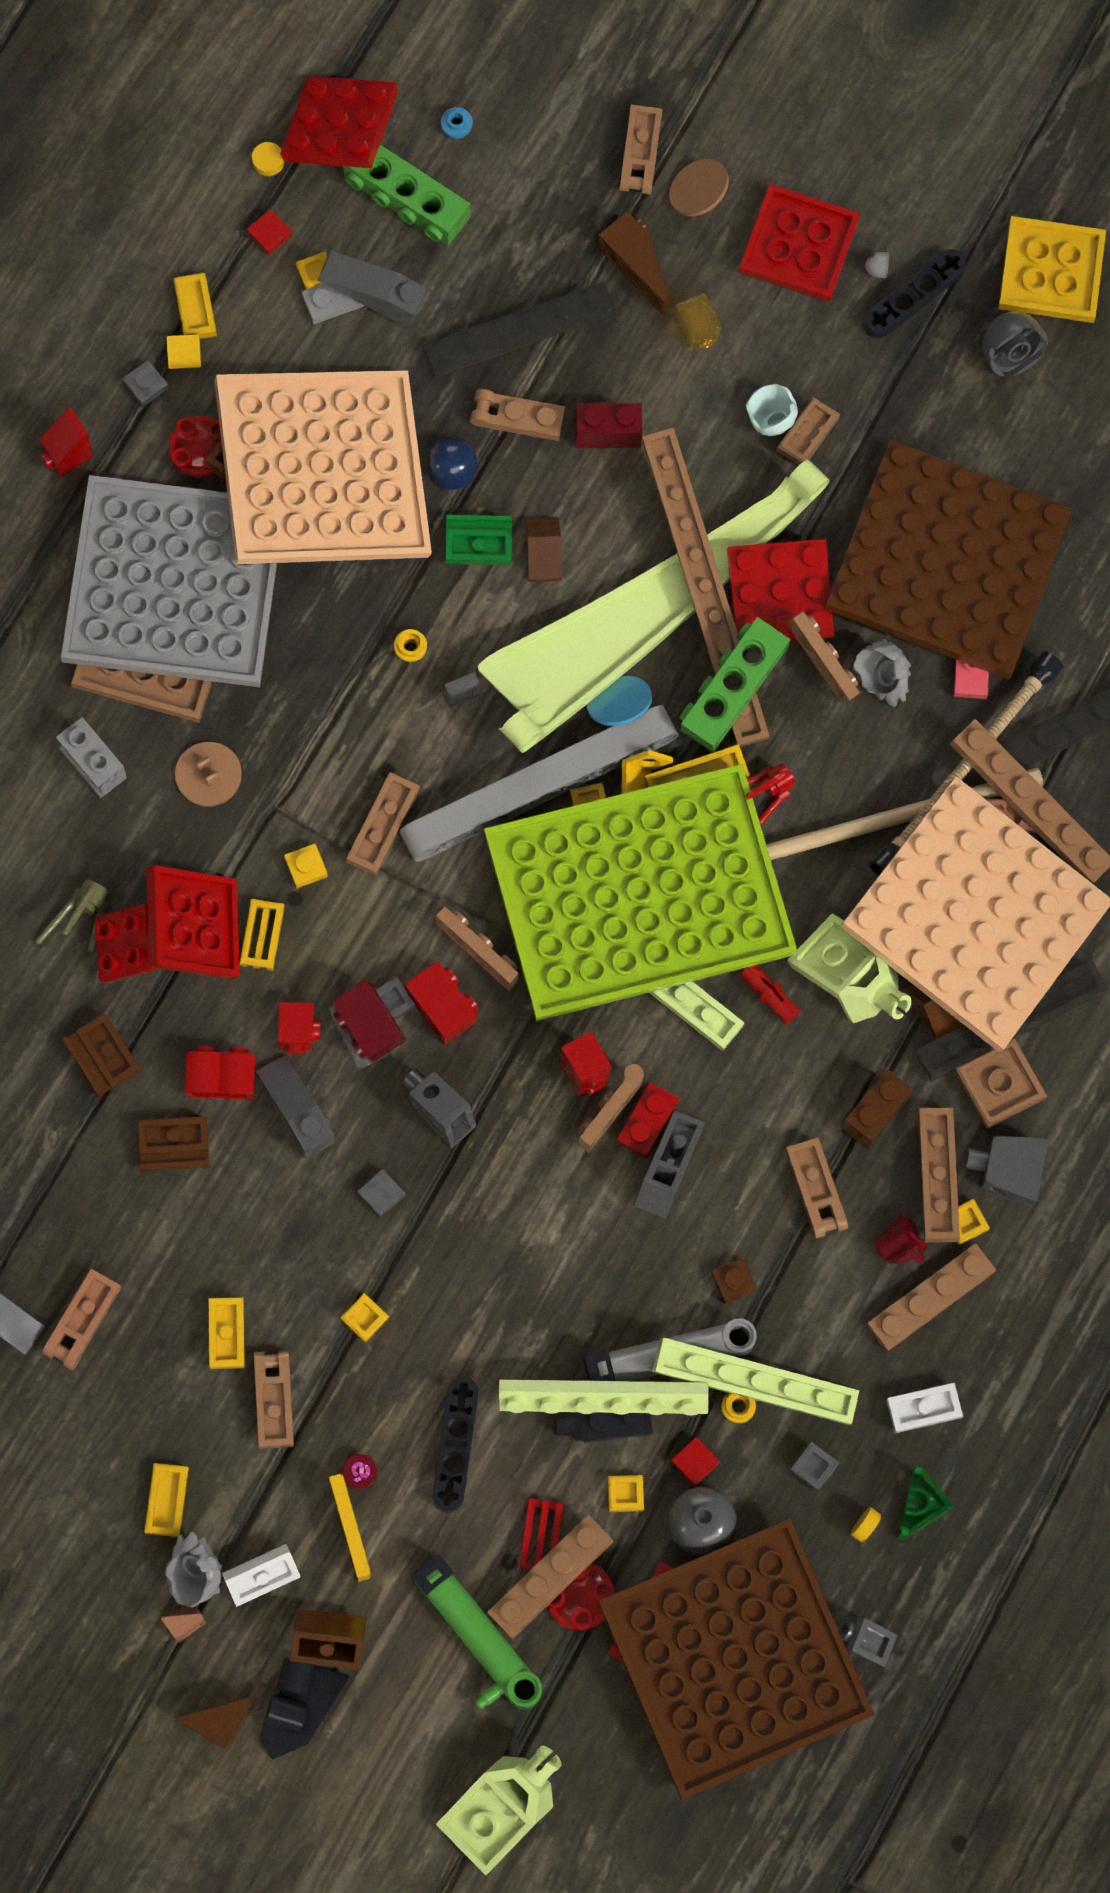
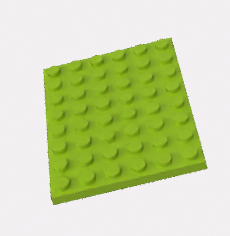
[484,764,798,1021]

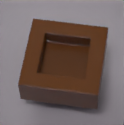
[711,1258,757,1304]

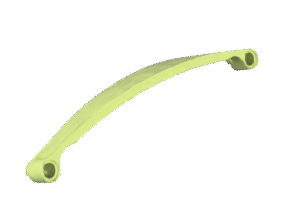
[478,459,829,753]

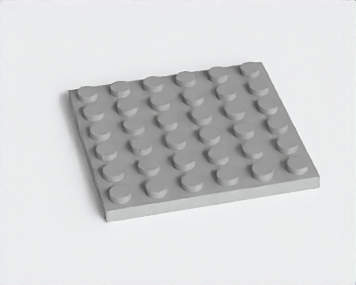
[61,475,277,687]

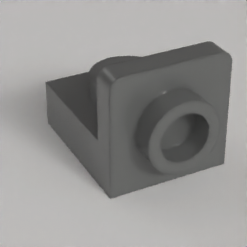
[838,1616,898,1667]

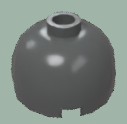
[981,311,1049,376]
[668,1487,737,1557]

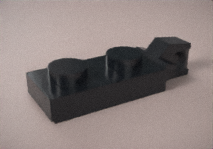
[555,1412,653,1443]

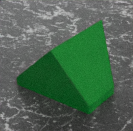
[898,1466,954,1540]

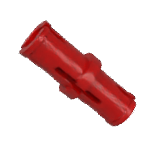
[740,965,801,1025]

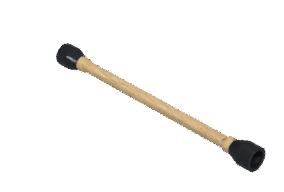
[868,651,1063,876]

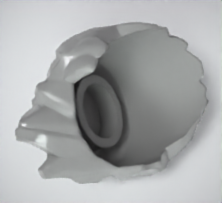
[853,639,911,707]
[164,1532,222,1607]

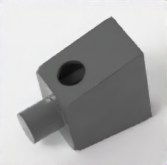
[403,1069,476,1149]
[965,1136,1049,1208]

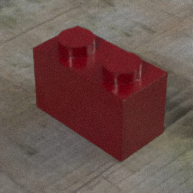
[575,403,642,448]
[332,980,407,1062]

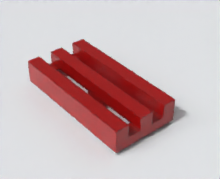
[519,1498,563,1570]

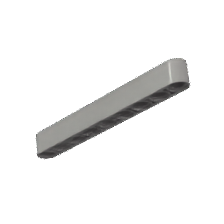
[400,705,679,862]

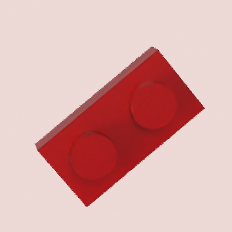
[616,1082,680,1158]

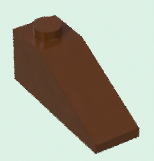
[597,211,669,315]

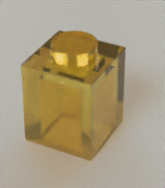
[674,293,721,351]

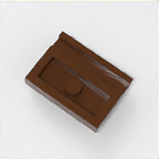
[63,1013,141,1097]
[138,1116,210,1172]

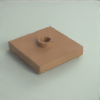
[954,1038,1047,1129]

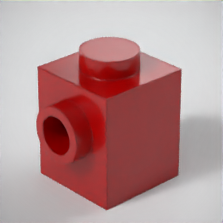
[278,1002,321,1055]

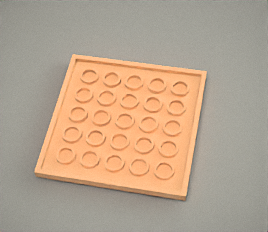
[214,370,432,564]
[840,777,1110,1053]

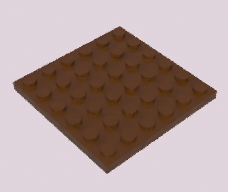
[825,440,1072,680]
[597,1519,874,1800]

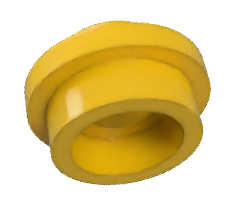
[394,629,427,662]
[721,1392,756,1424]

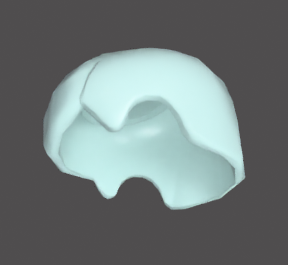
[746,384,798,436]

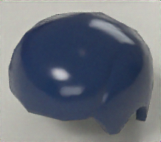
[428,437,477,490]

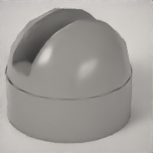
[865,252,889,278]

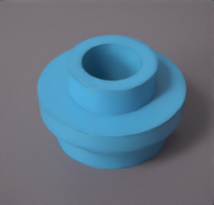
[441,107,473,139]

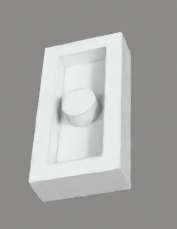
[886,1383,963,1433]
[222,1544,300,1607]

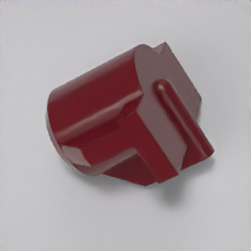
[875,1214,928,1265]

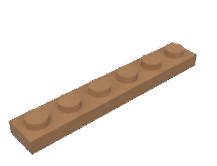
[950,719,1110,884]

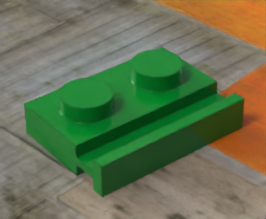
[446,515,512,565]

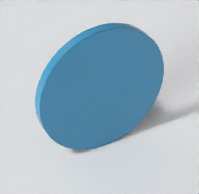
[586,676,652,726]

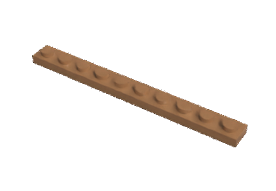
[642,427,770,747]

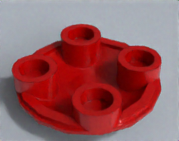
[169,416,221,478]
[548,1563,615,1631]

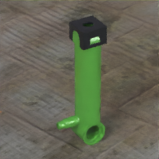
[411,1554,542,1710]

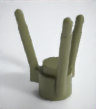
[36,880,109,952]

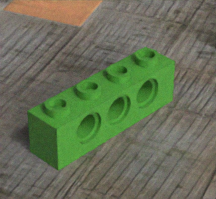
[343,145,471,246]
[679,617,790,753]

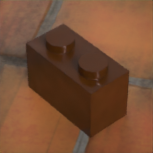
[841,1069,913,1149]
[290,1609,367,1670]

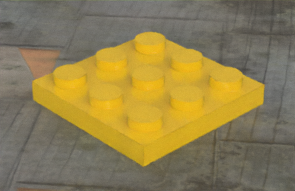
[998,216,1106,323]

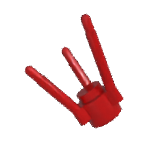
[745,763,796,825]

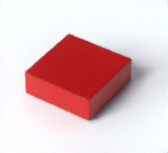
[247,209,292,256]
[671,1437,720,1487]

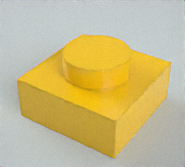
[284,843,328,889]

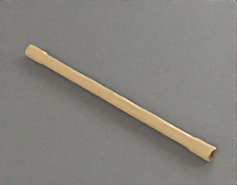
[766,767,1043,860]

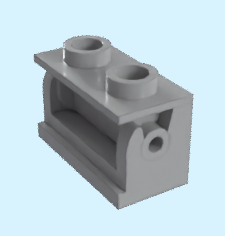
[56,717,126,799]

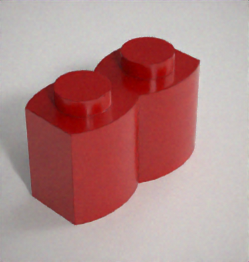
[185,1046,256,1100]

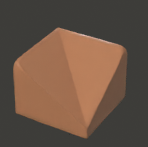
[161,1606,206,1642]

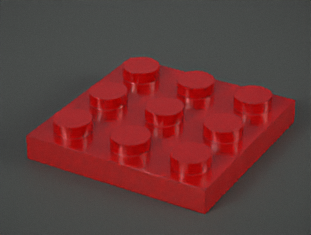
[280,76,399,168]
[739,184,861,302]
[727,539,835,642]
[147,865,240,979]

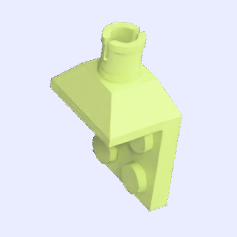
[787,913,911,1023]
[436,1746,562,1875]

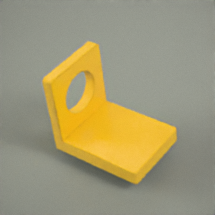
[622,750,673,794]

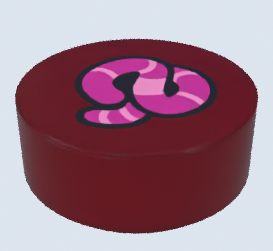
[342,1454,377,1490]

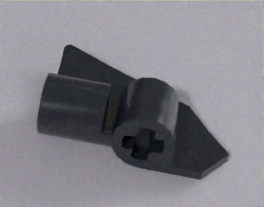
[259,1658,349,1760]

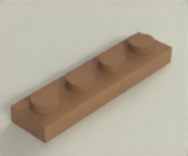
[918,1108,960,1243]
[866,1243,997,1352]
[487,1514,614,1640]

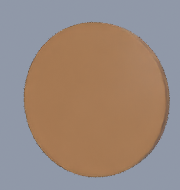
[669,159,729,216]
[175,742,242,807]

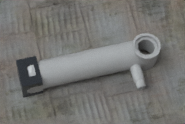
[583,1318,757,1382]

